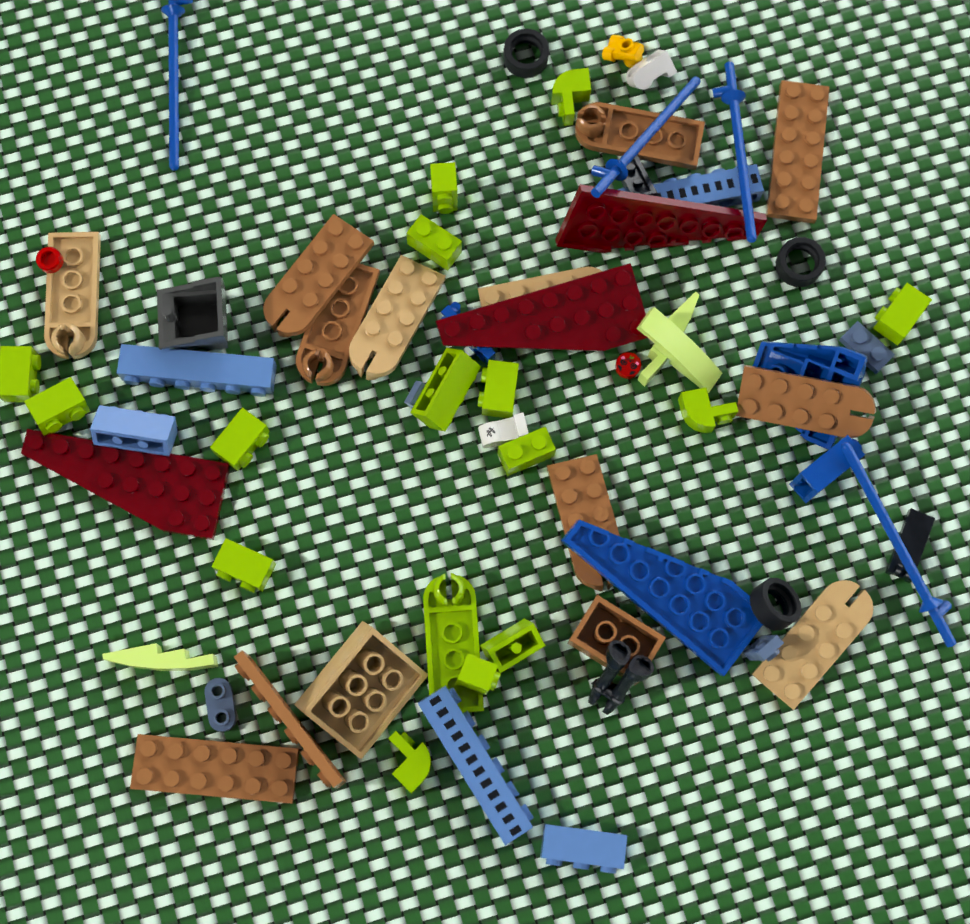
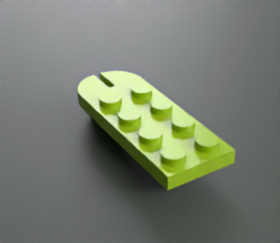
[423,573,484,713]

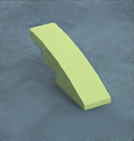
[638,292,699,387]
[636,307,722,393]
[103,643,218,671]

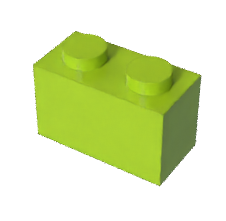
[430,162,458,214]
[406,214,462,271]
[873,283,932,346]
[0,346,41,402]
[478,360,519,418]
[24,377,90,436]
[210,407,270,471]
[497,426,556,476]
[211,538,276,593]
[480,619,545,673]
[456,653,501,695]

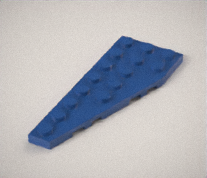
[561,520,763,676]

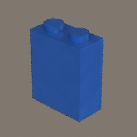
[789,435,865,503]

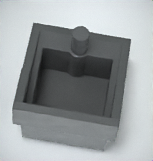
[157,277,228,351]

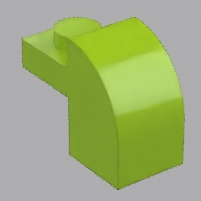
[551,68,591,126]
[678,388,738,433]
[388,731,431,793]

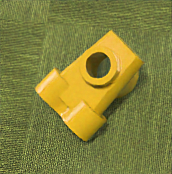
[602,34,644,68]

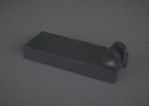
[617,155,657,196]
[885,508,935,583]

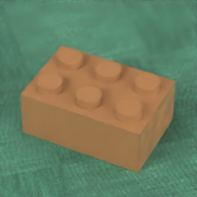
[567,595,666,686]

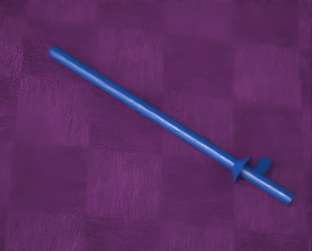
[161,0,193,171]
[712,62,757,243]
[591,76,701,198]
[841,442,957,647]

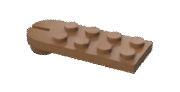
[575,102,705,170]
[263,214,374,337]
[296,264,380,386]
[736,365,876,438]
[547,454,620,591]

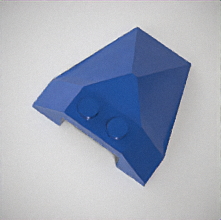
[753,341,867,450]

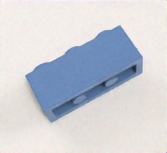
[90,405,178,456]
[540,824,627,874]

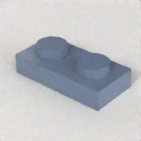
[839,321,895,374]
[742,635,784,661]

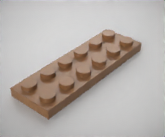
[766,80,829,224]
[234,650,347,789]
[130,734,300,804]

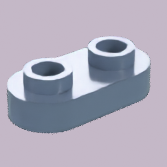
[204,678,237,732]

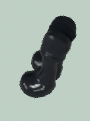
[588,640,654,715]

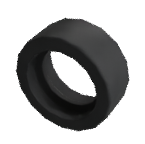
[503,28,549,78]
[775,237,826,287]
[750,578,802,631]

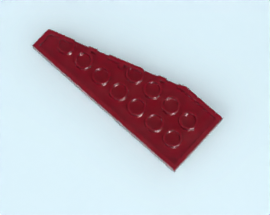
[555,184,767,253]
[435,263,648,351]
[21,429,230,540]

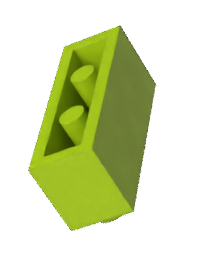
[410,348,481,432]

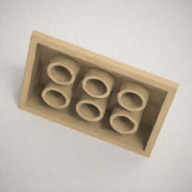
[294,621,428,759]

